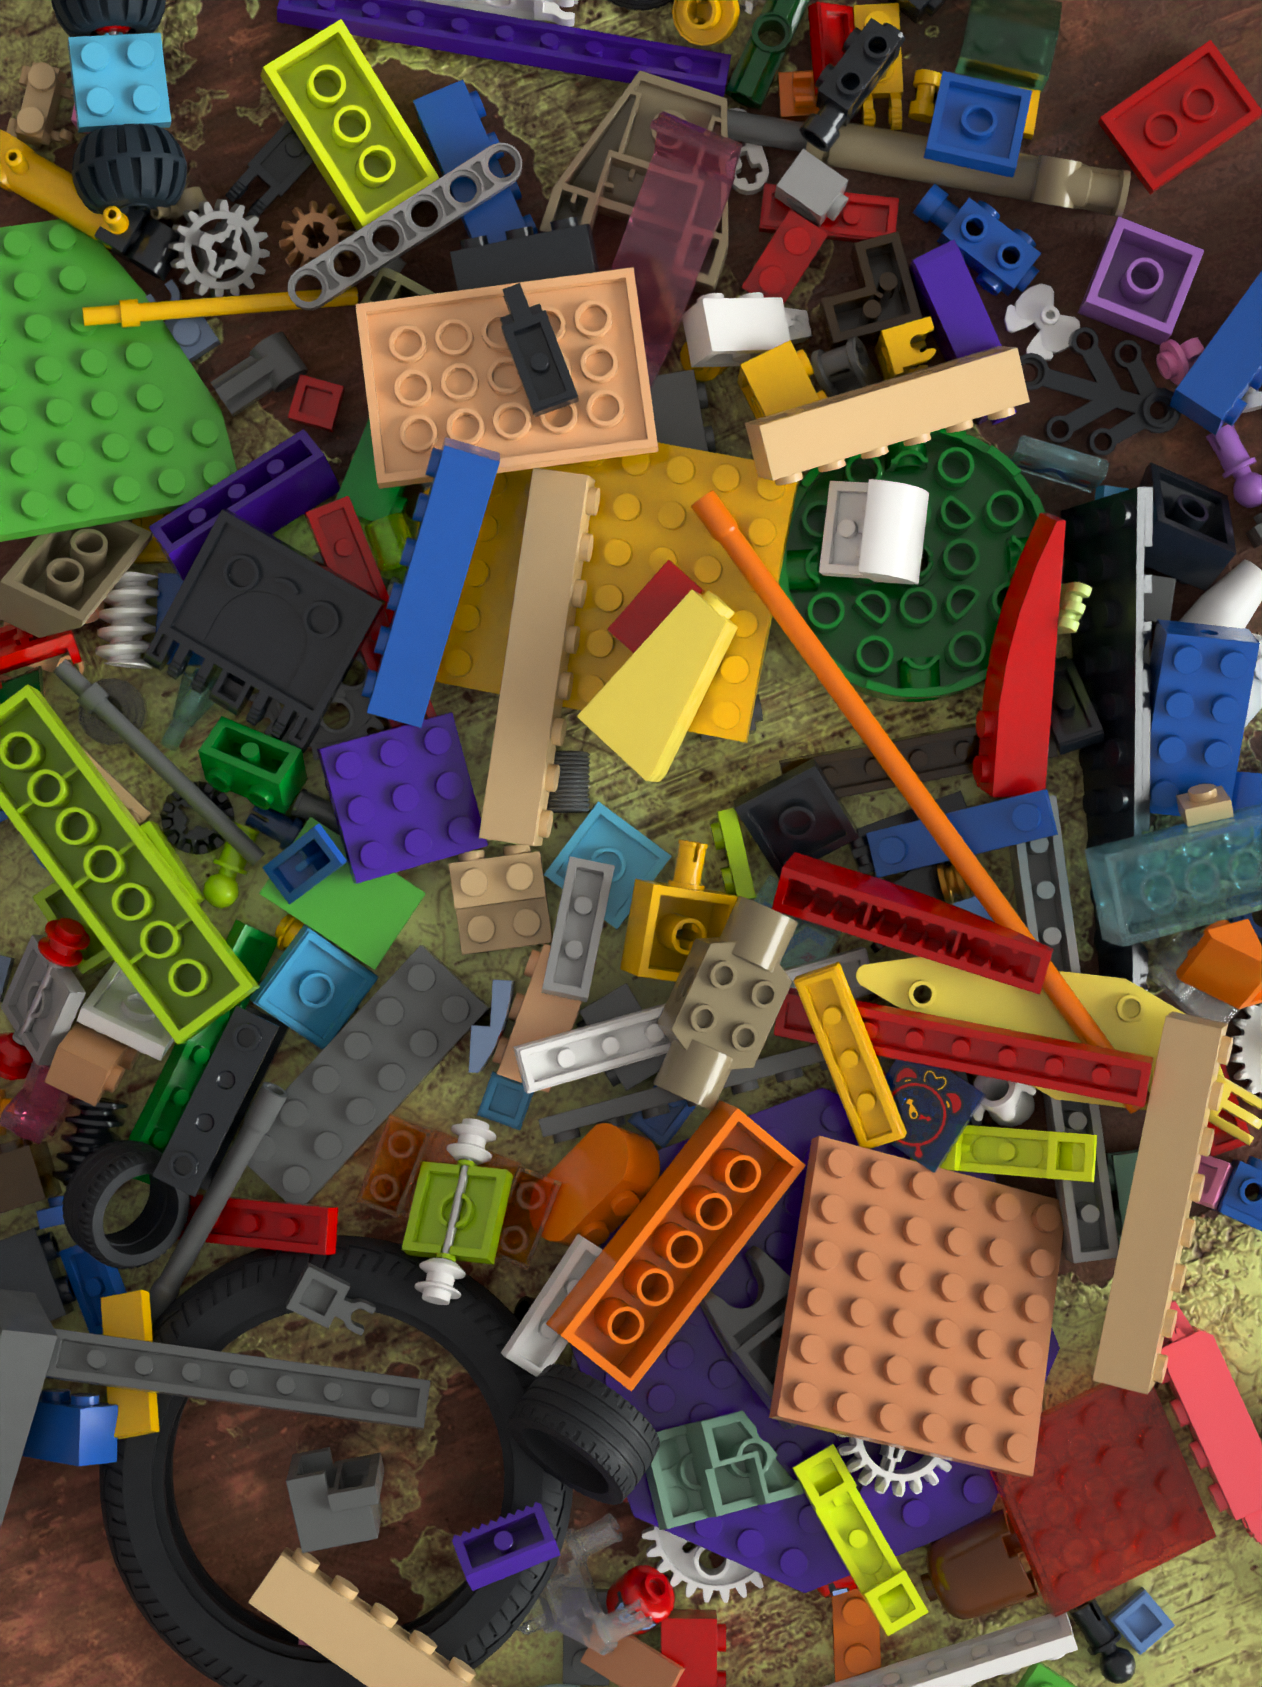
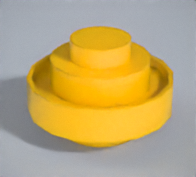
[672,0,740,46]

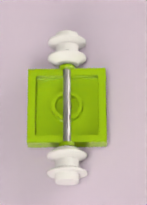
[401,1118,513,1305]

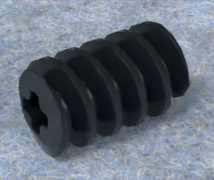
[52,1097,129,1186]

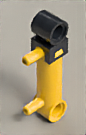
[0,129,180,281]

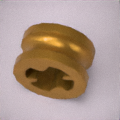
[937,862,970,903]

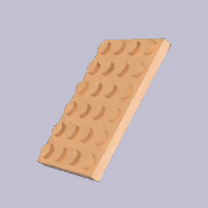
[355,267,658,489]

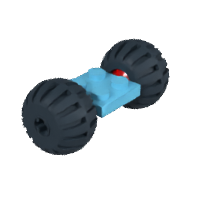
[51,0,187,216]

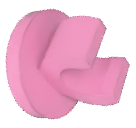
[1156,337,1205,385]

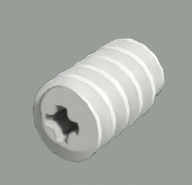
[95,571,160,669]

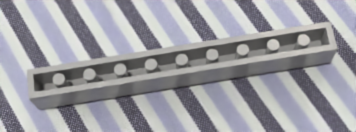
[1009,795,1119,1263]

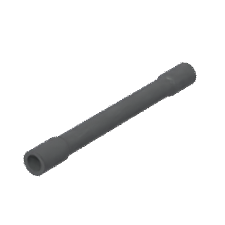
[149,1082,288,1325]

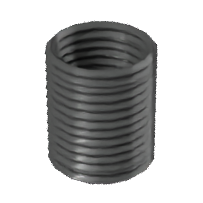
[547,751,590,813]

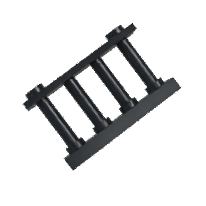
[152,1005,290,1197]

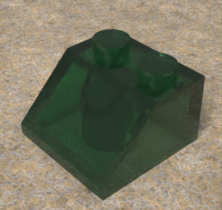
[954,0,1062,92]

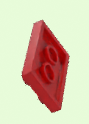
[1098,40,1262,195]

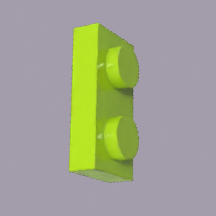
[710,808,756,900]

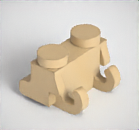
[6,62,74,147]

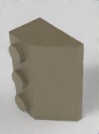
[0,520,153,638]

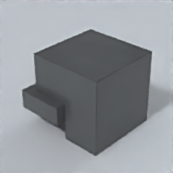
[286,1447,384,1553]

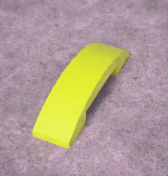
[910,1121,1097,1182]
[792,1444,929,1636]

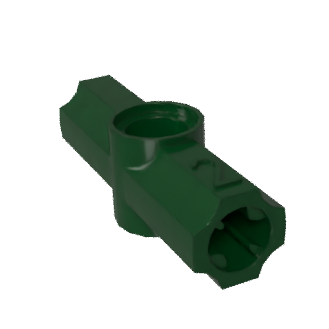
[725,0,810,110]

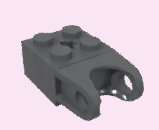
[699,1246,797,1430]

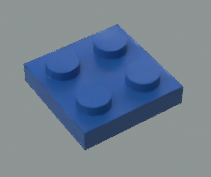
[923,71,1032,178]

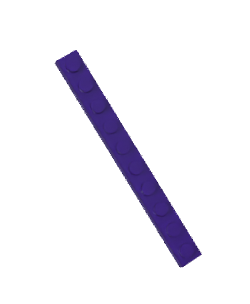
[277,0,731,97]

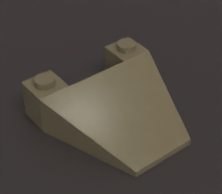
[539,71,728,295]

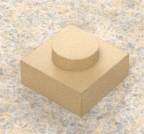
[1176,784,1234,827]

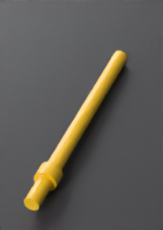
[82,287,358,328]

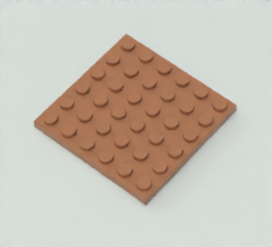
[769,1136,1064,1478]

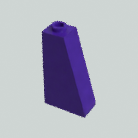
[909,239,1017,425]

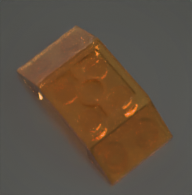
[356,1114,562,1270]

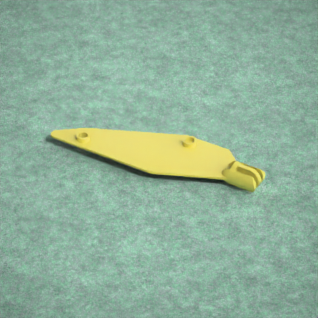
[856,956,1262,1146]

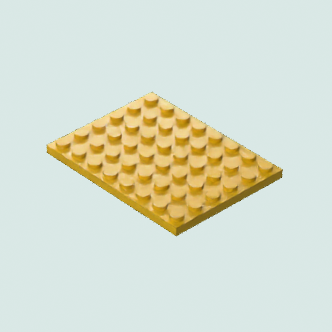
[415,442,799,743]

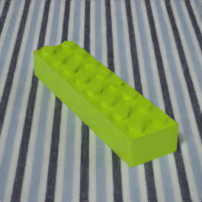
[0,684,260,1044]

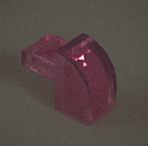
[0,1059,76,1145]

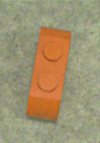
[532,1123,660,1247]

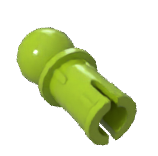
[203,821,260,909]

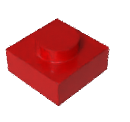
[288,374,345,433]

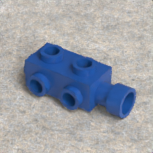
[913,184,1041,296]

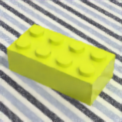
[260,19,439,231]

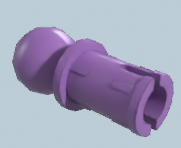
[1206,425,1262,508]

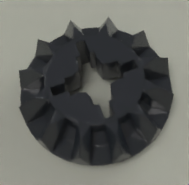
[160,781,234,855]

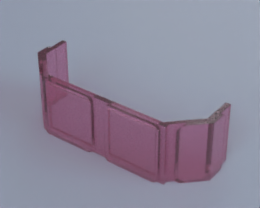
[611,111,742,390]

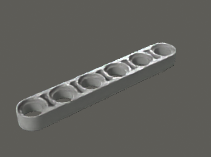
[288,143,522,311]

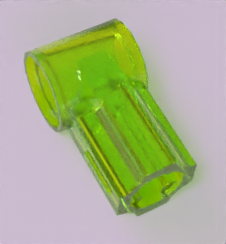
[364,513,413,573]

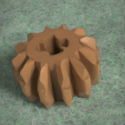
[279,201,355,278]

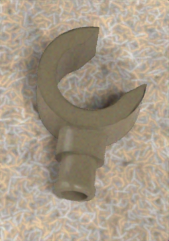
[150,187,207,225]

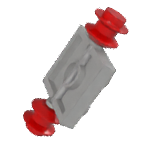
[0,918,90,1080]

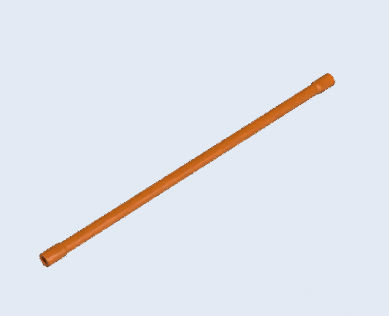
[691,490,1150,1114]

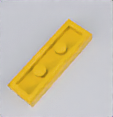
[101,1290,159,1439]

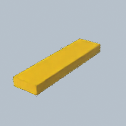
[793,962,907,1149]

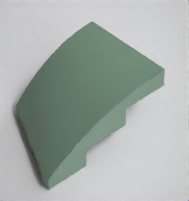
[646,1411,804,1530]

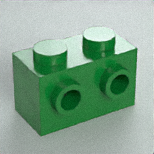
[198,716,308,814]

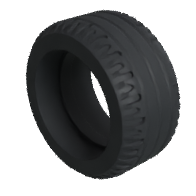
[62,1140,191,1269]

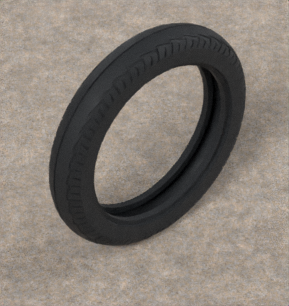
[99,1235,573,1687]

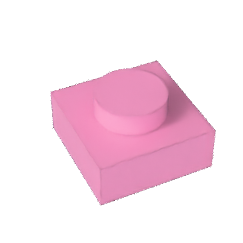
[1192,1155,1233,1210]

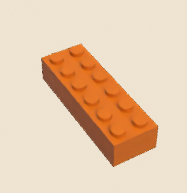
[546,1100,806,1392]

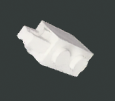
[682,292,812,367]

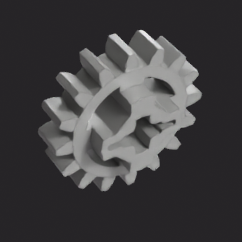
[168,199,270,298]

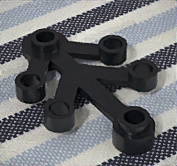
[1020,327,1181,456]

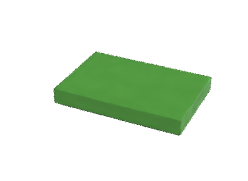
[259,817,426,970]

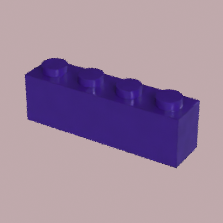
[149,429,341,582]

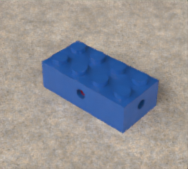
[1149,619,1260,821]

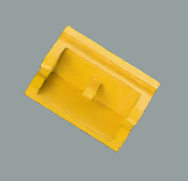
[874,316,936,381]

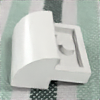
[819,479,929,585]

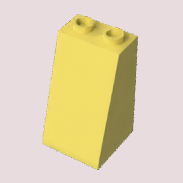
[577,590,738,782]

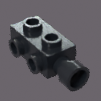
[799,18,905,152]

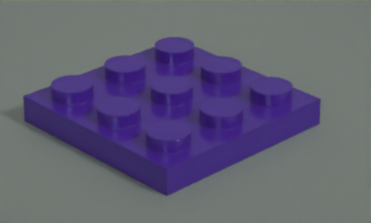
[317,712,488,884]

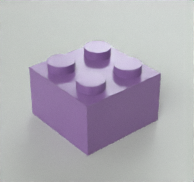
[1078,217,1204,345]

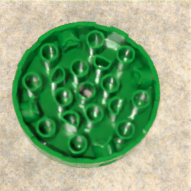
[779,428,1046,702]

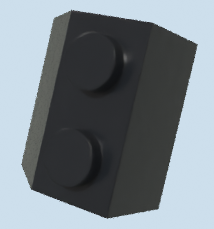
[1139,462,1237,591]

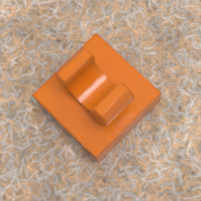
[777,70,819,121]

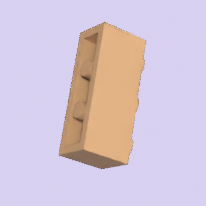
[492,943,597,1093]

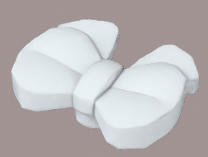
[1004,283,1080,361]

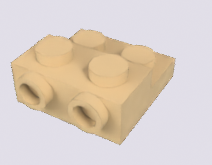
[449,844,553,955]

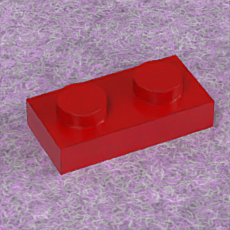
[741,209,828,304]

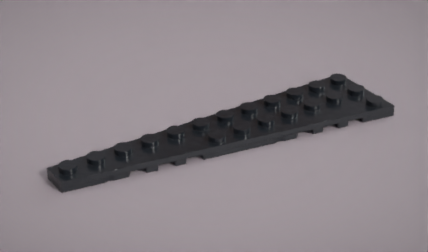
[1061,487,1153,991]

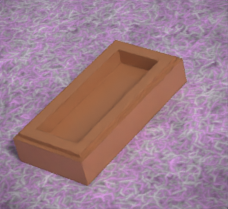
[580,1620,685,1687]

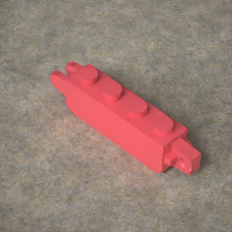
[1161,1300,1262,1545]

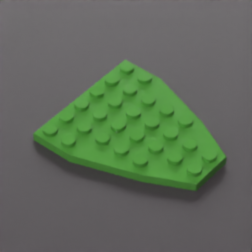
[0,219,237,542]

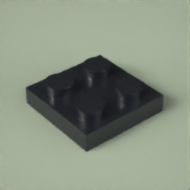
[734,758,860,879]

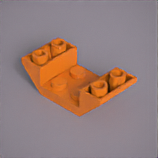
[1175,919,1262,1009]

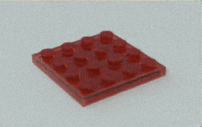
[990,1383,1217,1617]

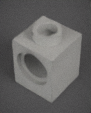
[774,149,849,227]

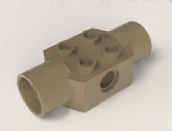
[653,896,798,1111]

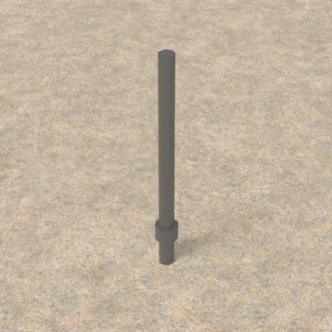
[53,659,266,867]

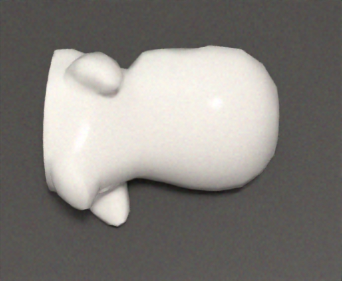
[972,1075,1036,1127]

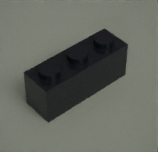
[450,217,600,291]

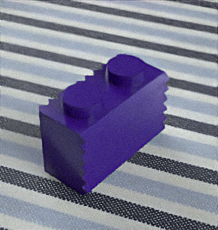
[452,1502,561,1591]

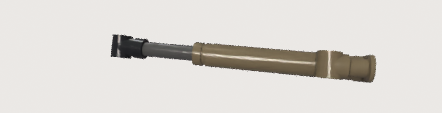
[727,109,1131,217]

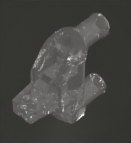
[517,1513,653,1656]

